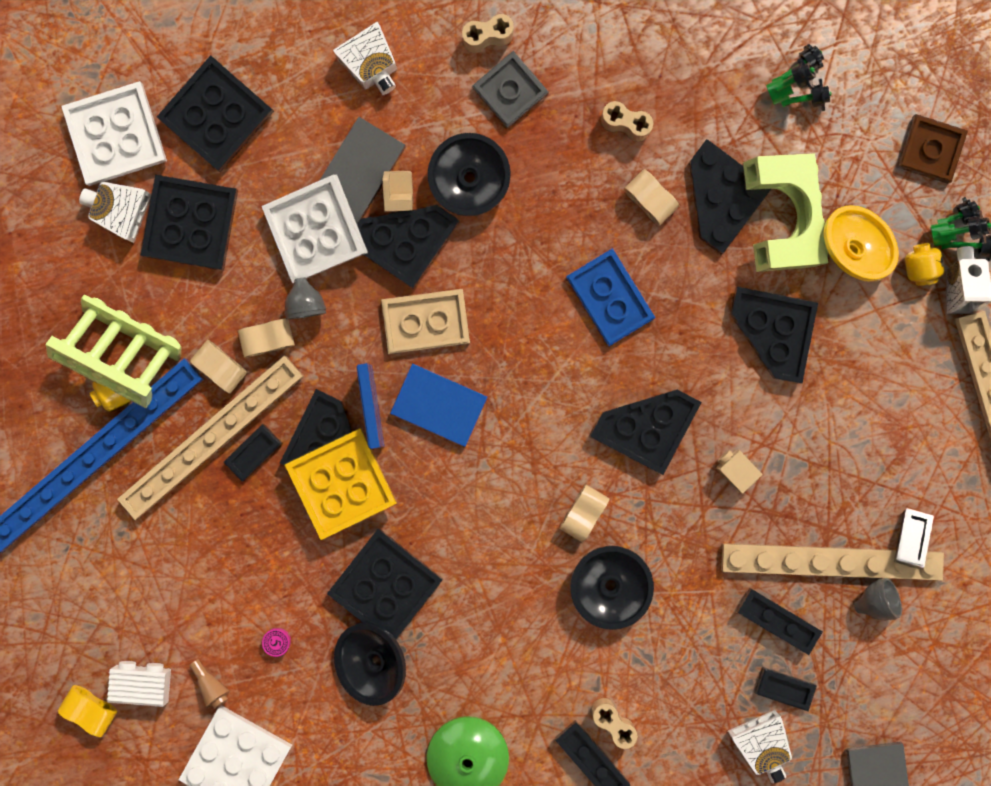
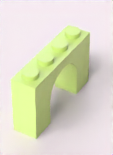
[743,154,828,272]

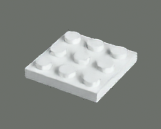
[61,81,167,186]
[262,175,368,283]
[179,705,292,786]

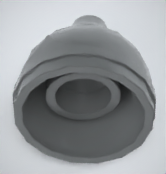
[284,277,326,320]
[854,578,902,621]

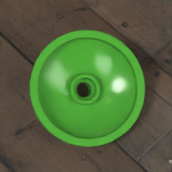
[427,716,509,786]

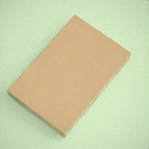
[381,289,470,354]

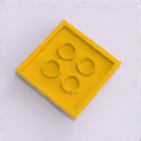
[285,428,397,540]

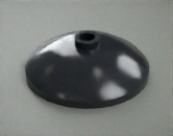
[428,133,511,216]
[570,545,654,630]
[334,622,406,706]

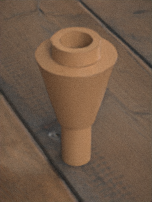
[189,659,230,709]

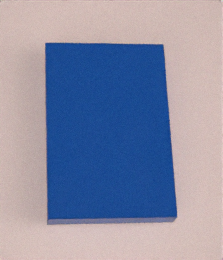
[566,248,655,347]
[356,363,385,449]
[390,363,487,447]

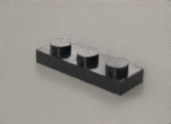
[736,588,823,655]
[555,720,631,786]

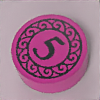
[262,628,291,657]

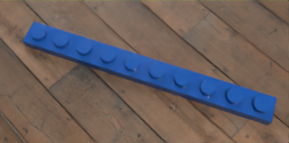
[0,358,204,554]

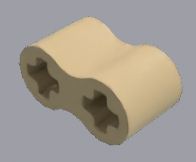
[462,14,514,53]
[601,101,653,142]
[624,169,680,226]
[238,319,295,358]
[190,339,248,393]
[559,484,609,543]
[591,698,638,749]

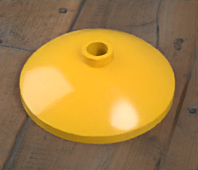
[824,205,899,282]

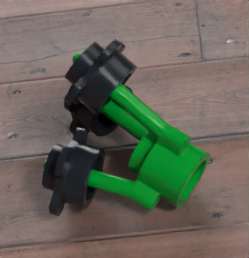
[766,44,832,111]
[931,197,991,261]

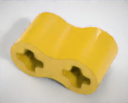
[57,685,118,737]

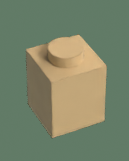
[715,450,763,494]

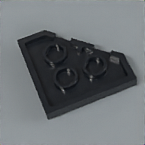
[689,139,772,255]
[357,205,460,289]
[730,287,818,384]
[280,389,352,466]
[589,389,702,475]

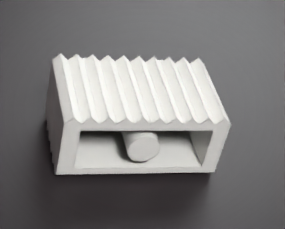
[107,661,171,707]

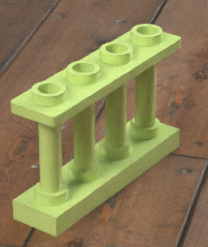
[46,295,181,408]

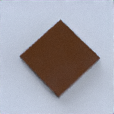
[897,114,968,184]

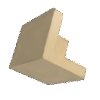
[383,171,414,211]

